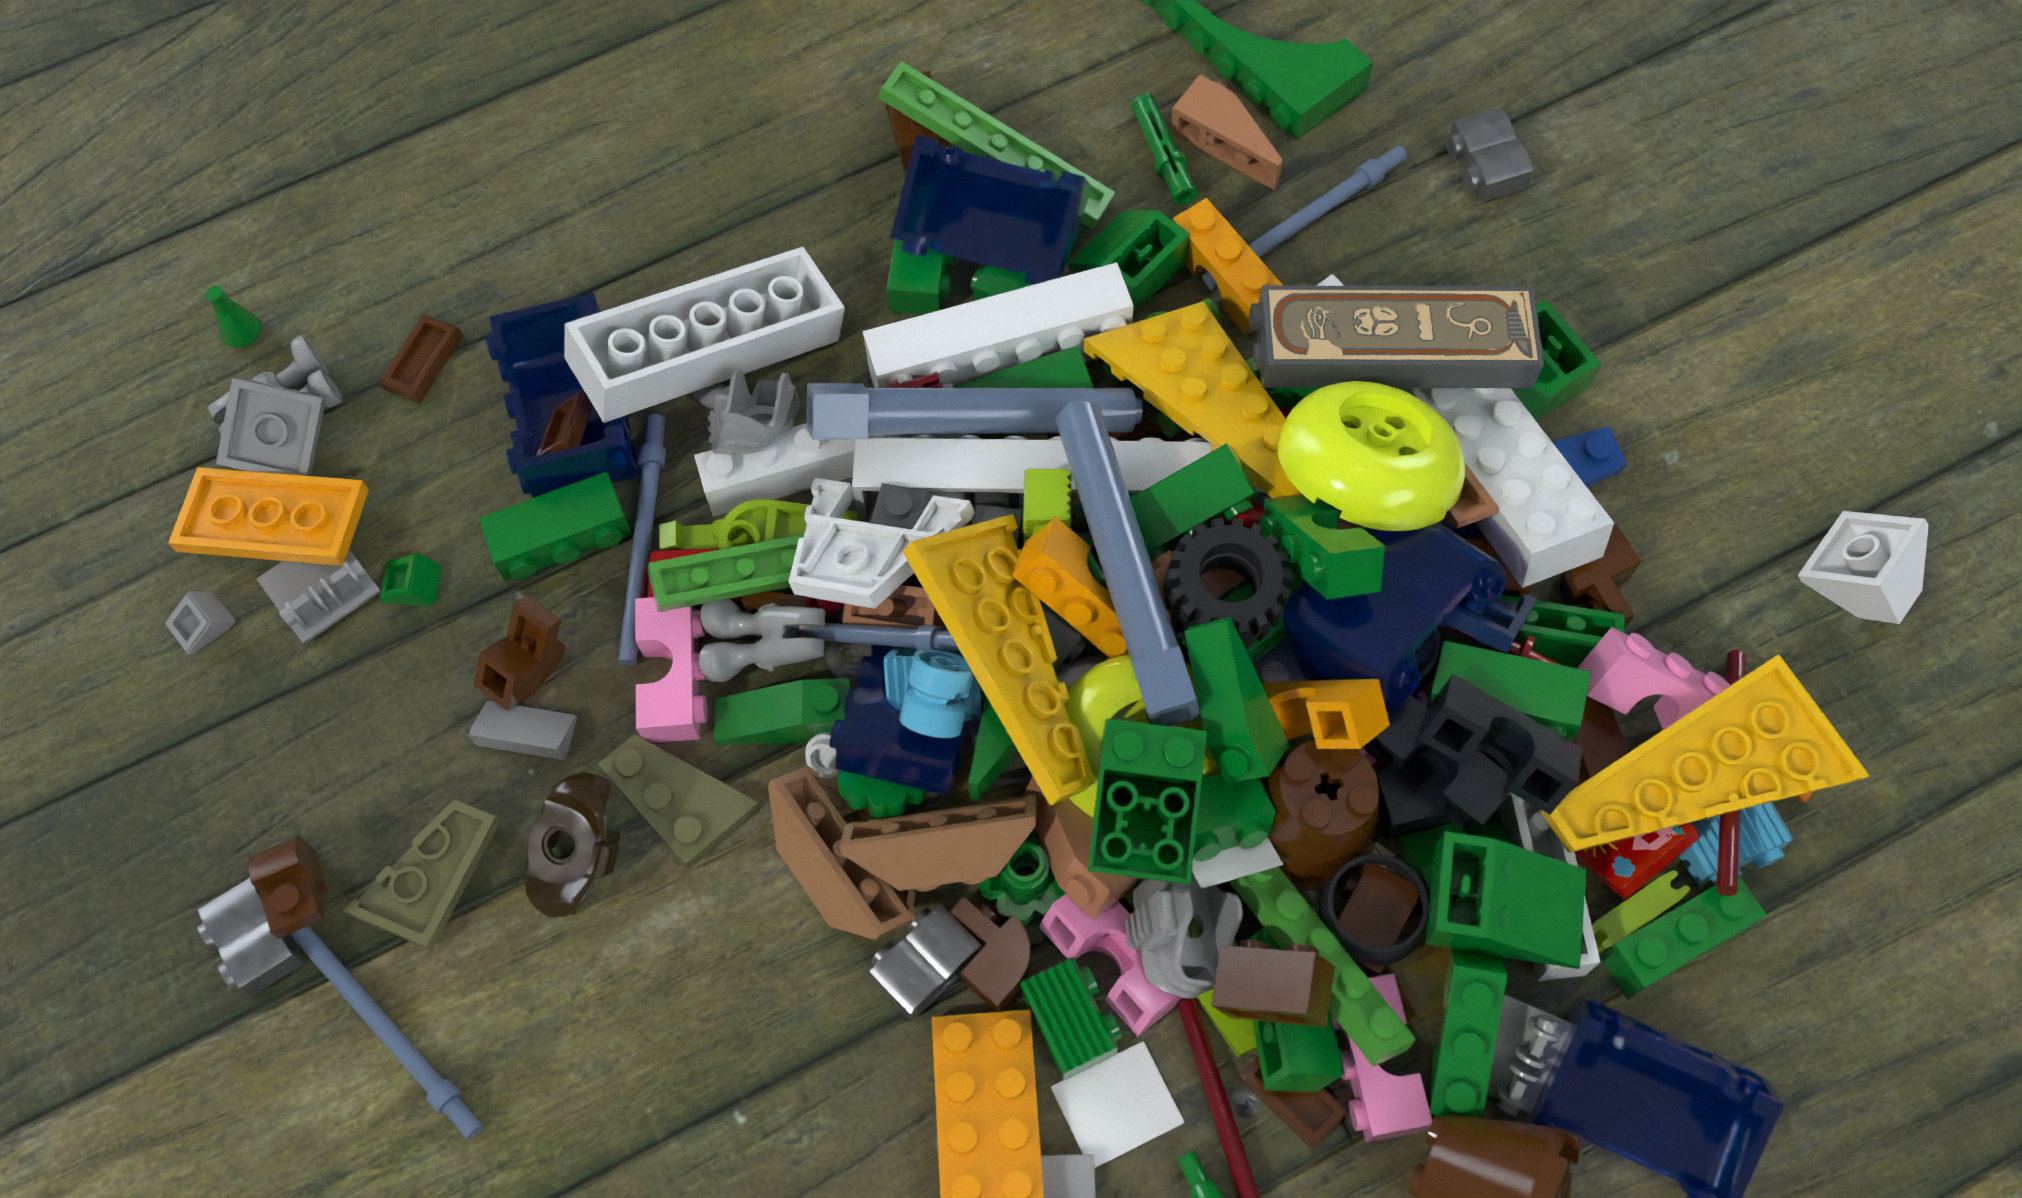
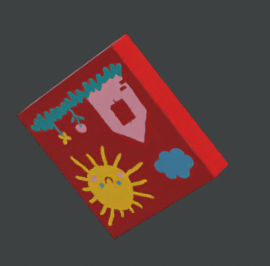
[1574,823,1699,900]

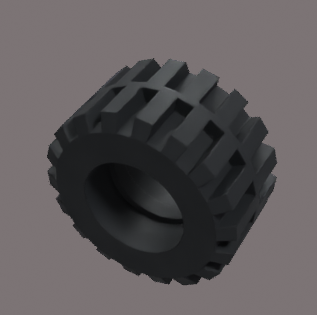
[1163,518,1292,649]

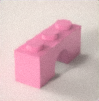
[635,597,708,743]
[1577,627,1730,730]
[1039,894,1183,1037]
[1332,973,1432,1143]

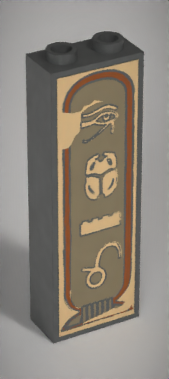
[1250,285,1544,388]

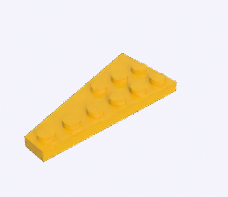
[1083,302,1303,498]
[902,514,1095,806]
[1539,654,1870,853]

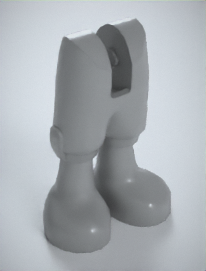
[207,334,343,434]
[699,599,825,682]

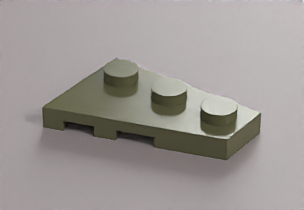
[598,734,761,869]
[342,799,501,951]

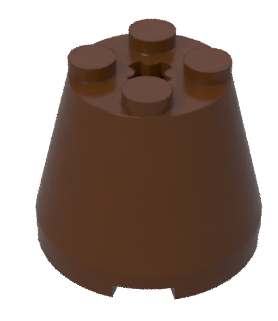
[1259,740,1379,891]
[1408,1114,1583,1198]

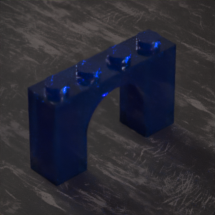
[829,645,964,796]

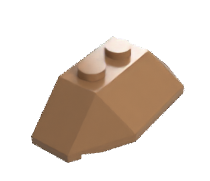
[768,766,916,940]
[840,795,1038,892]

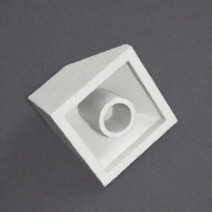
[1798,511,1929,624]

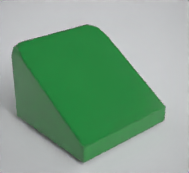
[379,553,442,606]

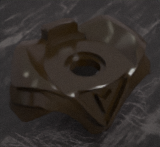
[524,772,621,918]

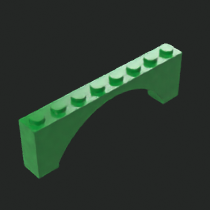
[1140,0,1373,140]

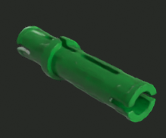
[1130,93,1198,206]

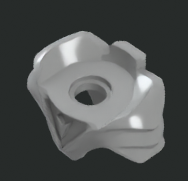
[708,370,800,454]
[1125,872,1243,998]

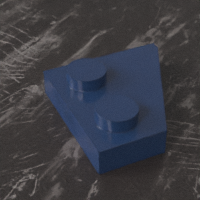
[1418,576,1537,653]

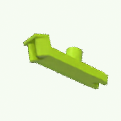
[659,519,754,550]
[1592,870,1690,957]

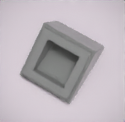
[165,591,236,655]

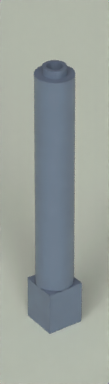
[806,383,1143,440]
[1056,400,1201,726]

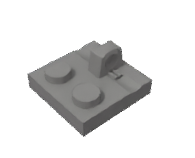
[216,377,326,476]

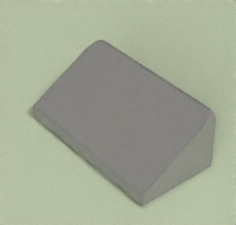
[469,701,577,760]

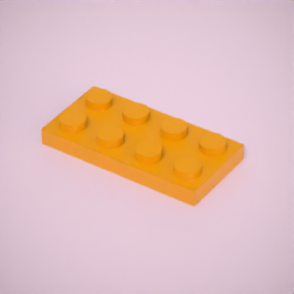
[168,467,369,566]
[932,1010,1044,1198]

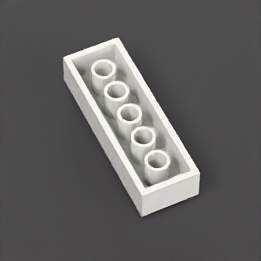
[564,247,845,423]
[863,262,1134,388]
[1398,388,1614,588]

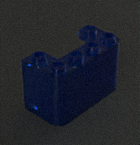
[486,292,640,498]

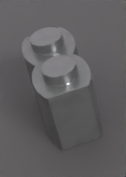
[1446,107,1533,202]
[198,878,305,996]
[869,904,982,1022]

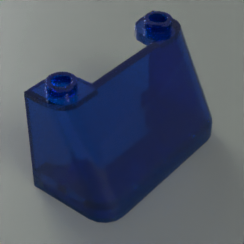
[890,135,1091,285]
[1283,522,1507,712]
[1532,997,1785,1198]

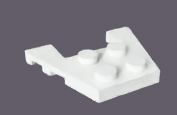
[788,478,975,609]

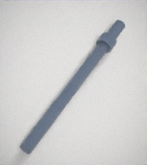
[1202,145,1407,290]
[618,414,666,666]
[753,622,960,652]
[289,926,484,1140]

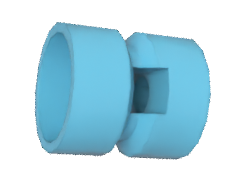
[899,650,974,738]

